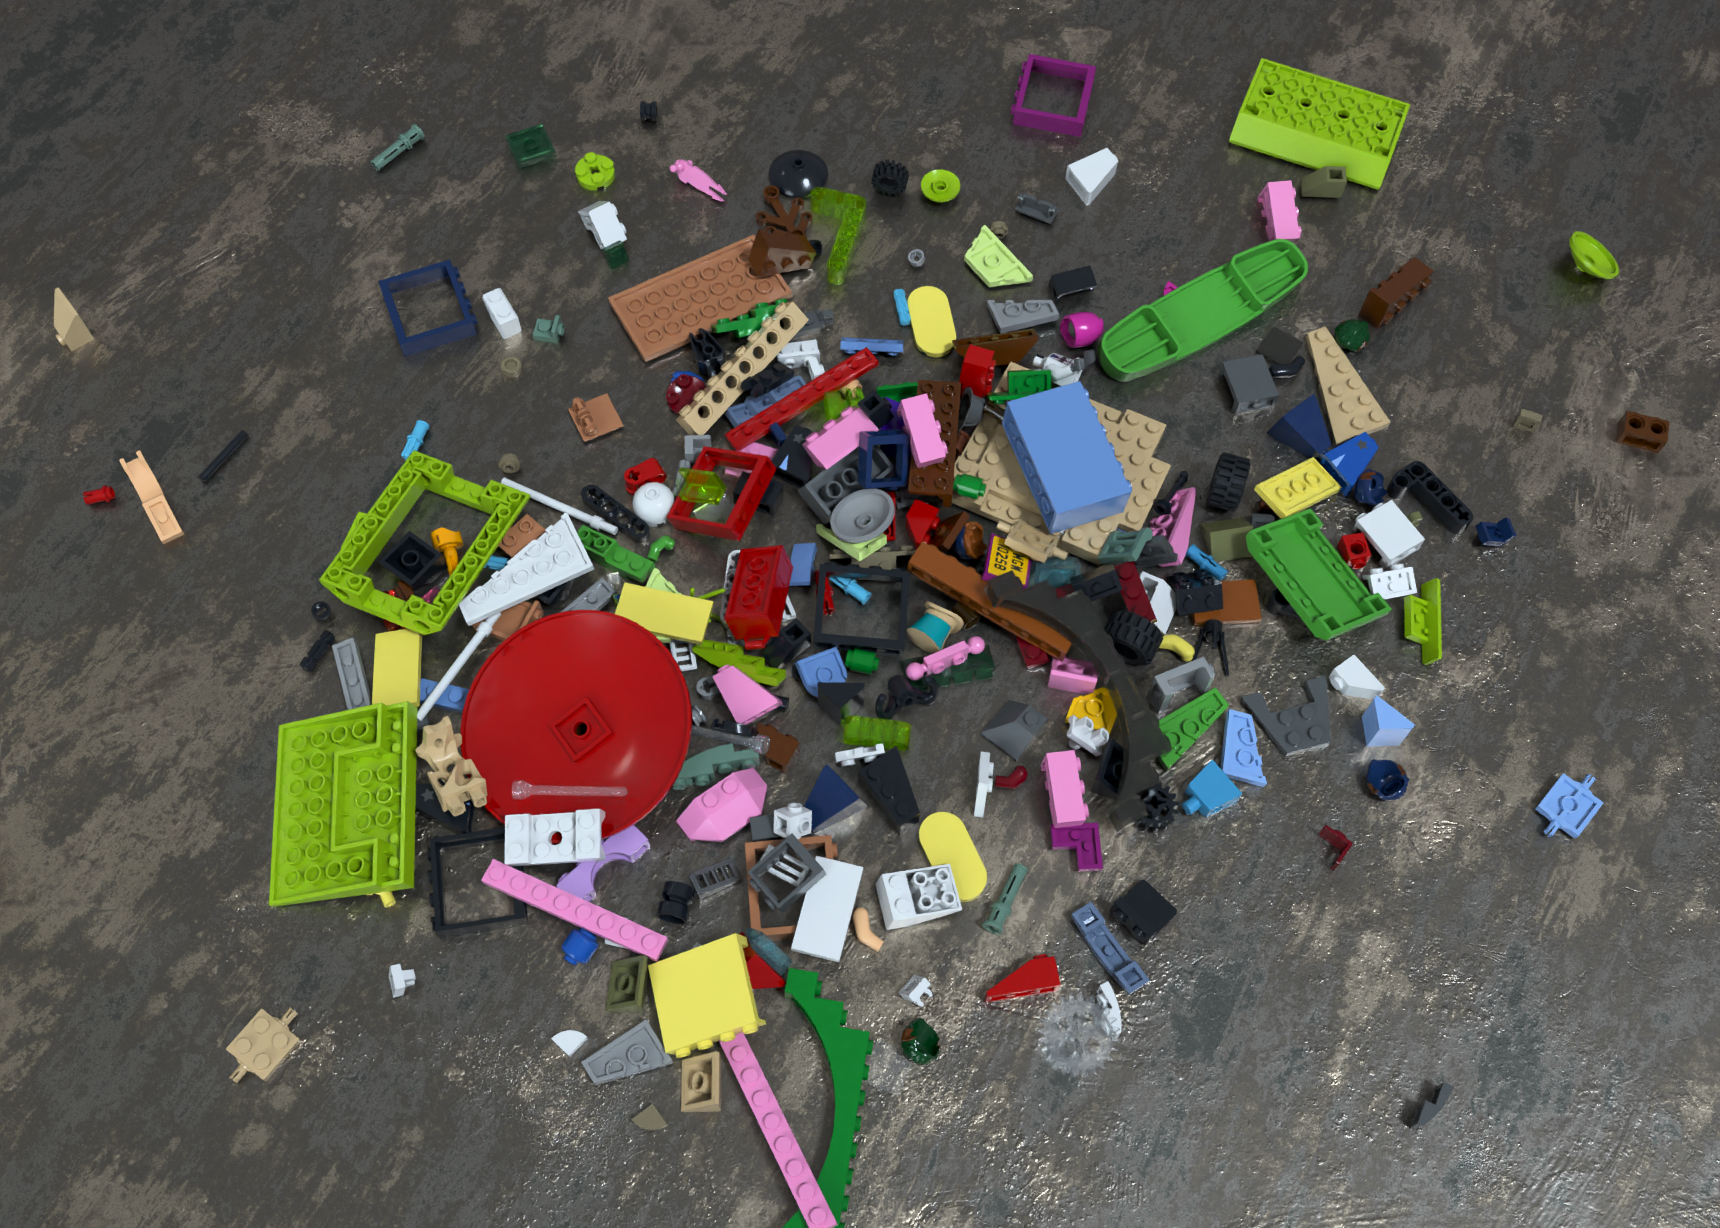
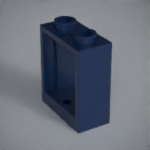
[858,429,909,490]

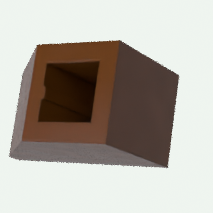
[756,723,800,774]

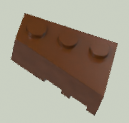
[748,229,816,277]

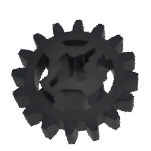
[1127,780,1179,833]

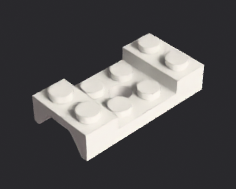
[505,809,605,867]

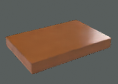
[1192,580,1262,626]

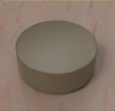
[500,356,523,378]

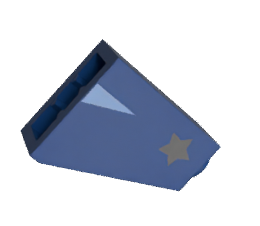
[1320,431,1379,497]

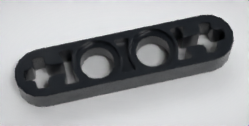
[581,484,650,543]

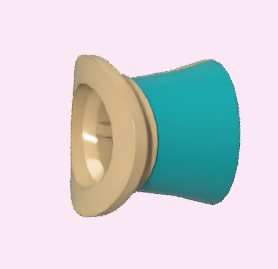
[906,601,964,654]

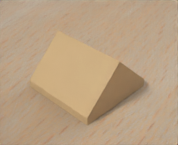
[681,1051,721,1112]

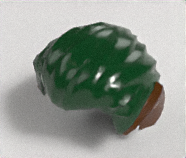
[1335,319,1370,352]
[901,1018,941,1065]

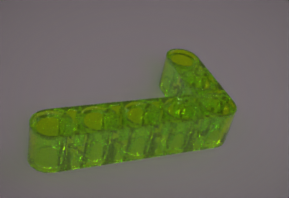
[810,187,867,285]

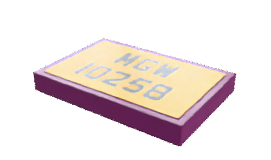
[982,533,1031,594]

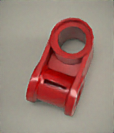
[624,458,667,495]

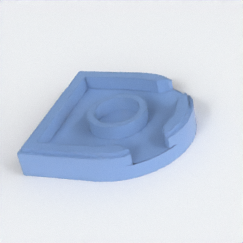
[795,647,847,698]

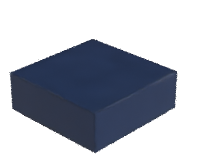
[770,422,787,449]

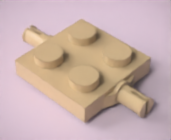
[996,520,1068,563]
[226,1007,301,1083]

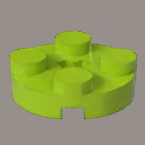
[575,152,615,190]

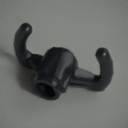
[875,675,939,722]

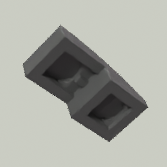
[1410,1082,1454,1130]

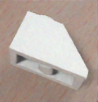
[1328,655,1385,699]

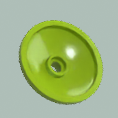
[1569,231,1619,279]

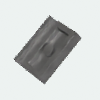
[1134,535,1178,568]

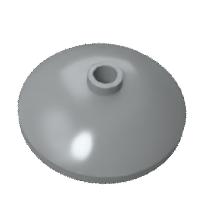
[830,489,895,543]

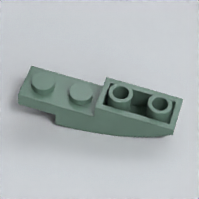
[671,743,760,790]

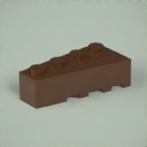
[1358,257,1434,329]

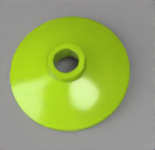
[921,169,960,202]

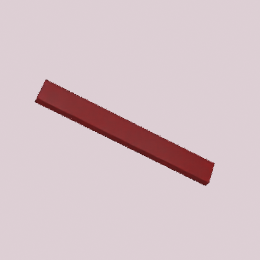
[724,347,879,452]

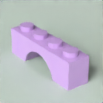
[556,825,650,902]

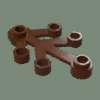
[756,185,813,238]

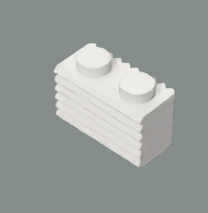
[482,288,522,339]

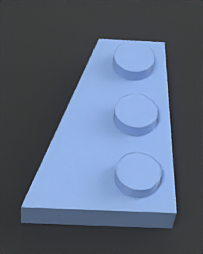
[1220,709,1267,787]

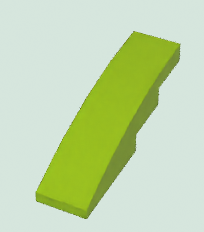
[692,639,786,687]

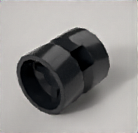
[656,881,695,925]

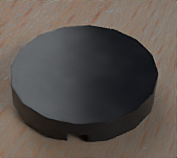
[711,719,758,741]

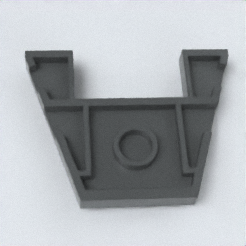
[1240,676,1331,756]

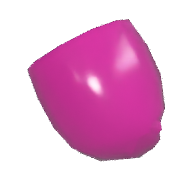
[1059,312,1104,348]

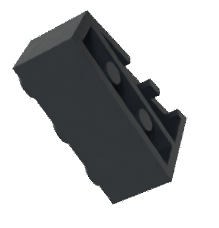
[858,745,920,835]

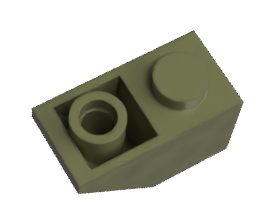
[1300,166,1347,198]

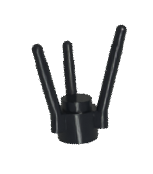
[1190,619,1229,676]

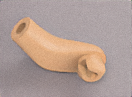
[852,907,884,951]

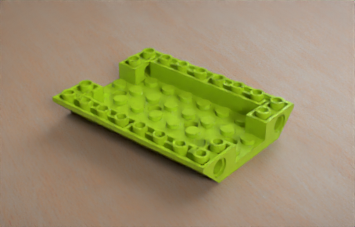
[1229,58,1410,190]

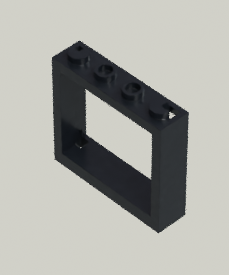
[813,562,910,656]
[427,827,529,938]

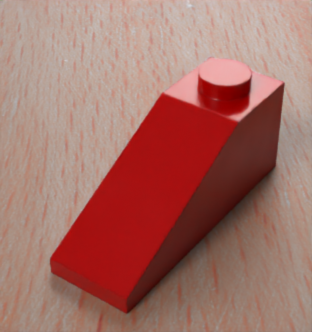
[984,954,1061,1003]

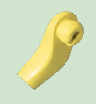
[1159,634,1195,662]

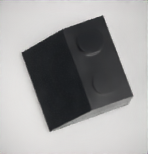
[378,531,447,588]

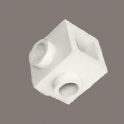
[774,803,812,839]

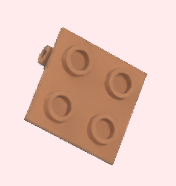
[568,393,623,442]
[498,514,546,558]

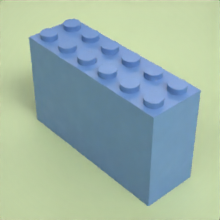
[1002,381,1132,534]

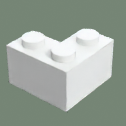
[578,201,627,250]

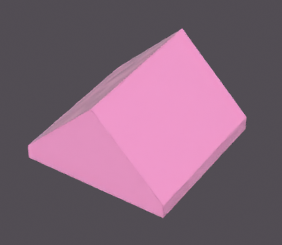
[1047,657,1098,695]

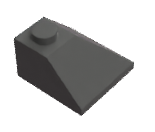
[980,700,1048,762]

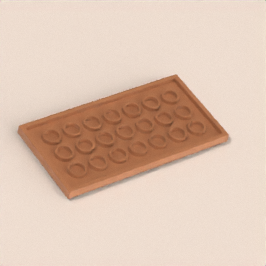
[608,235,792,362]

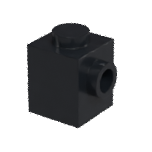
[857,390,894,429]

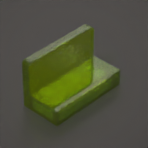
[678,468,727,505]

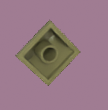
[1200,518,1253,563]
[605,955,650,1014]

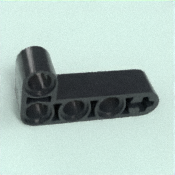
[1386,461,1473,535]

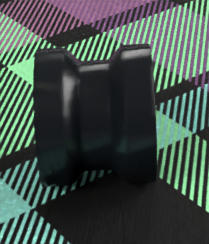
[640,101,658,121]

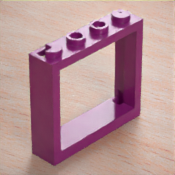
[1011,54,1097,137]

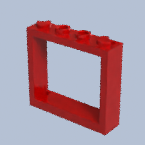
[666,446,776,541]

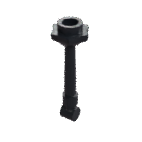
[1153,471,1189,515]

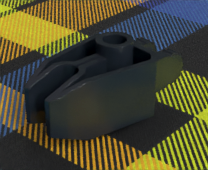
[689,328,726,378]

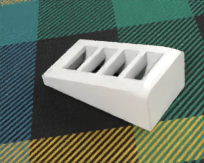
[670,639,697,672]

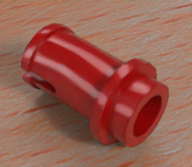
[83,485,115,505]

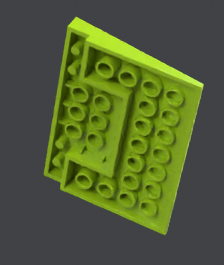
[269,701,418,907]

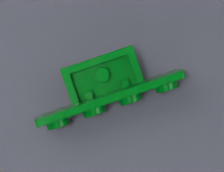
[987,369,1051,404]

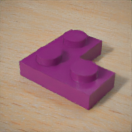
[1050,823,1103,872]

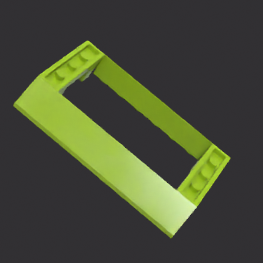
[319,450,531,635]

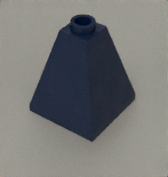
[1267,394,1332,460]
[804,765,868,833]

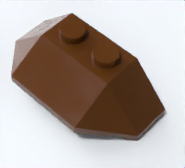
[952,329,1039,366]

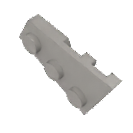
[987,300,1059,334]
[581,1020,673,1085]

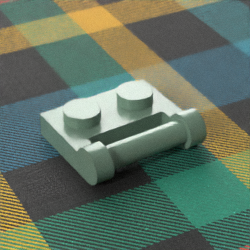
[1097,527,1153,564]

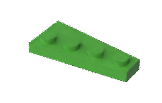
[1140,687,1229,772]

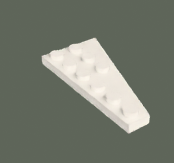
[459,512,594,626]

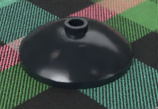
[769,150,828,199]

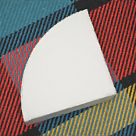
[551,1030,588,1057]

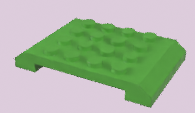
[1246,508,1392,641]

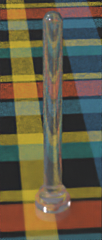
[691,725,770,755]
[512,780,628,800]

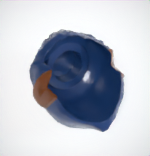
[1355,469,1388,506]
[1366,759,1409,801]

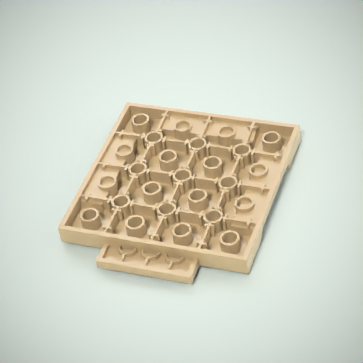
[952,362,1171,566]

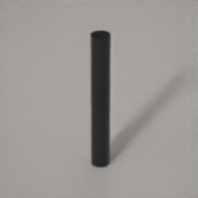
[198,430,248,482]

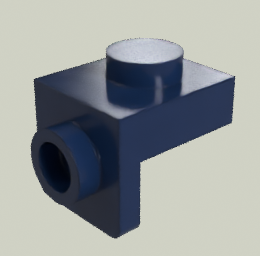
[1475,517,1516,547]

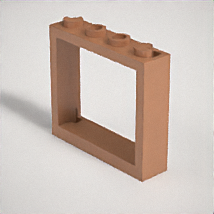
[745,835,838,943]

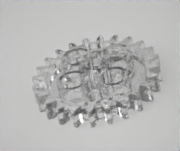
[1038,993,1120,1077]

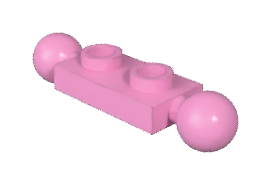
[906,636,985,681]

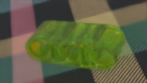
[842,716,912,751]

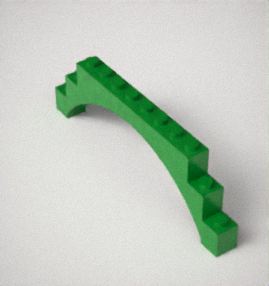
[782,968,874,1228]

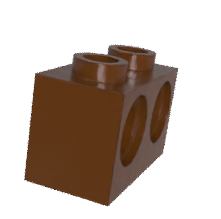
[1616,411,1670,453]

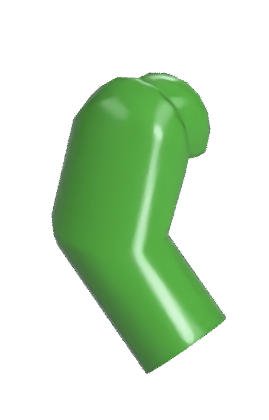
[646,535,675,563]

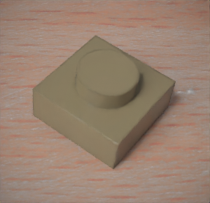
[1513,409,1542,433]

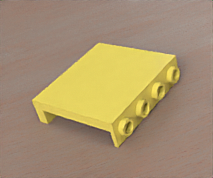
[648,933,766,1058]

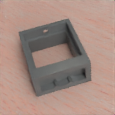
[747,833,827,913]

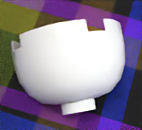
[632,482,675,527]

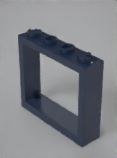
[378,259,478,357]

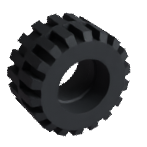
[1207,452,1250,512]
[1099,610,1163,666]

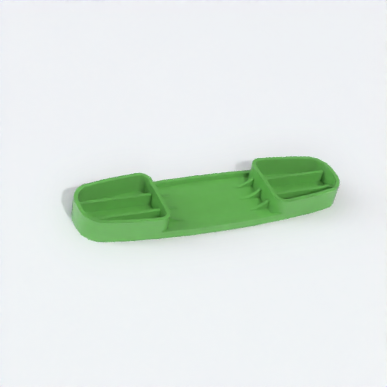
[1097,239,1308,382]

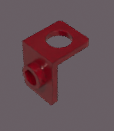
[1318,825,1353,871]

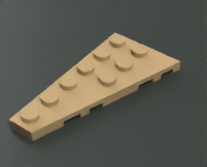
[1306,326,1391,448]

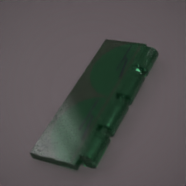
[900,644,995,690]

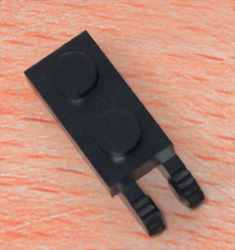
[740,361,794,398]

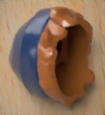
[951,521,987,561]

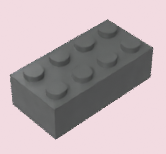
[797,445,895,525]

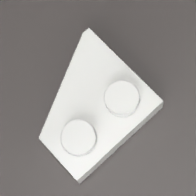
[834,743,885,767]
[974,752,994,818]

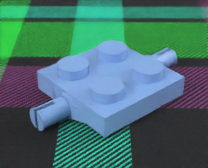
[1535,773,1603,839]

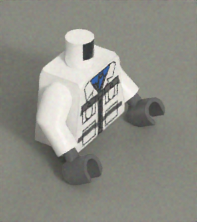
[1033,350,1095,386]

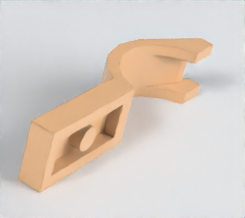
[119,450,184,544]

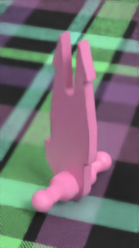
[669,159,727,201]

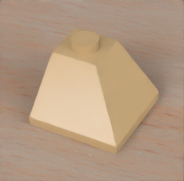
[54,287,94,352]

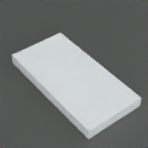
[791,856,863,962]

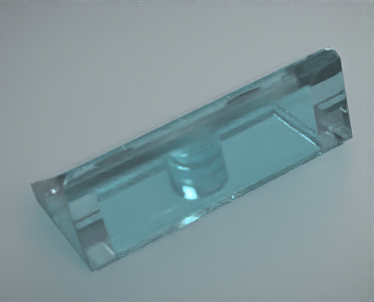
[746,928,792,975]

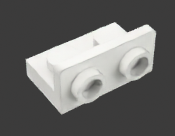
[776,340,820,369]
[1362,563,1417,599]

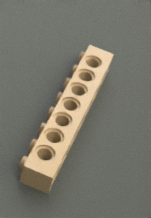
[676,301,809,435]

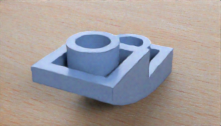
[789,543,817,586]

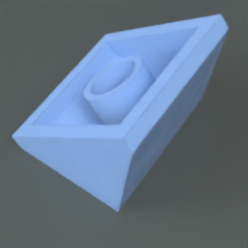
[1362,696,1415,747]

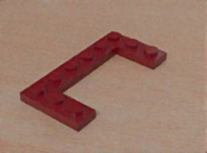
[1016,561,1157,670]

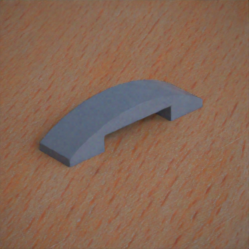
[1071,902,1150,995]

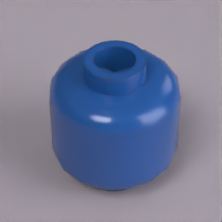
[561,928,599,965]

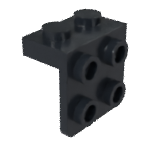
[1166,569,1223,616]
[1110,880,1177,946]

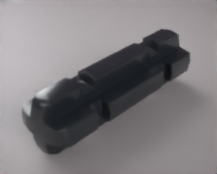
[300,630,335,672]

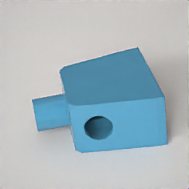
[1181,760,1242,817]

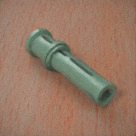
[370,124,425,171]
[982,863,1028,935]

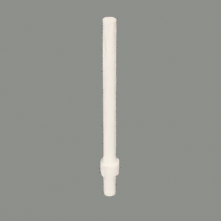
[501,477,618,535]
[417,612,501,722]

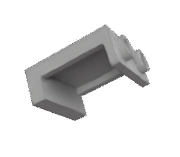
[1147,657,1215,714]

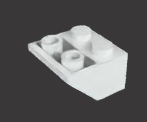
[1125,571,1177,635]

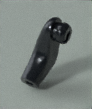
[1268,356,1305,378]

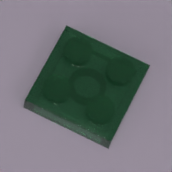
[505,124,556,169]

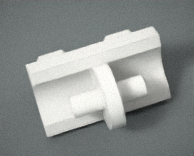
[1067,715,1109,757]

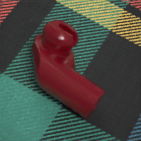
[995,765,1028,789]

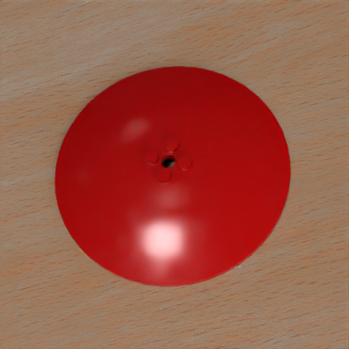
[460,610,692,844]

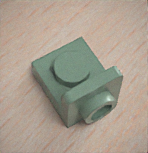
[532,315,565,344]

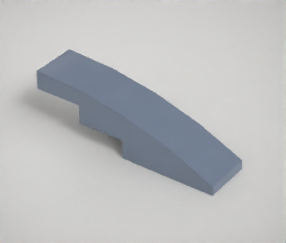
[725,375,806,428]

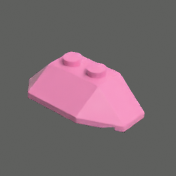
[676,768,767,842]

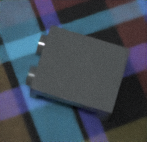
[1219,354,1279,415]

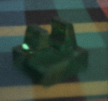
[602,240,629,269]

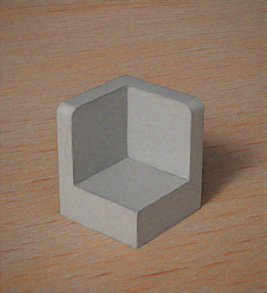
[685,435,712,465]

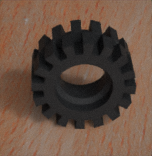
[871,160,909,197]

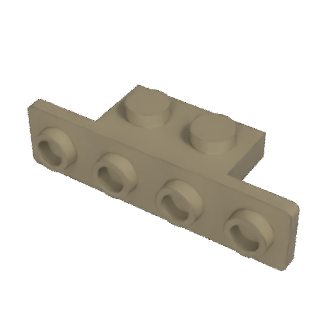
[829,545,916,580]

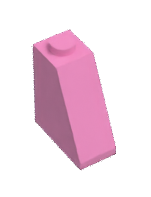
[713,665,783,725]

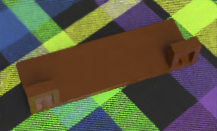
[908,380,961,508]

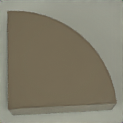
[631,1104,668,1131]

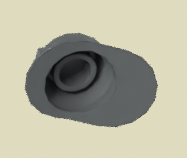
[957,387,986,434]

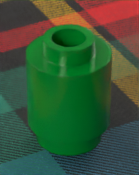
[953,473,987,500]
[845,648,880,675]

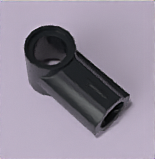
[1266,588,1303,621]

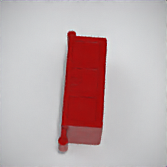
[724,545,793,650]

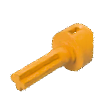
[430,527,464,576]

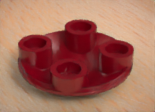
[666,374,706,415]

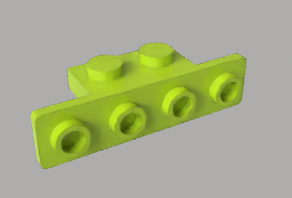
[1404,578,1442,665]

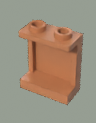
[472,600,543,641]

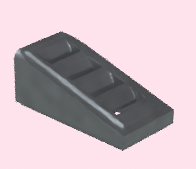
[689,858,743,900]

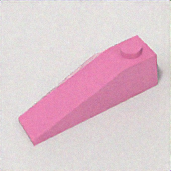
[1150,487,1196,567]

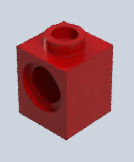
[1337,533,1371,569]

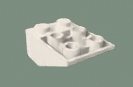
[875,864,962,930]

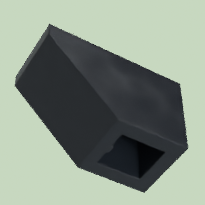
[762,618,811,669]

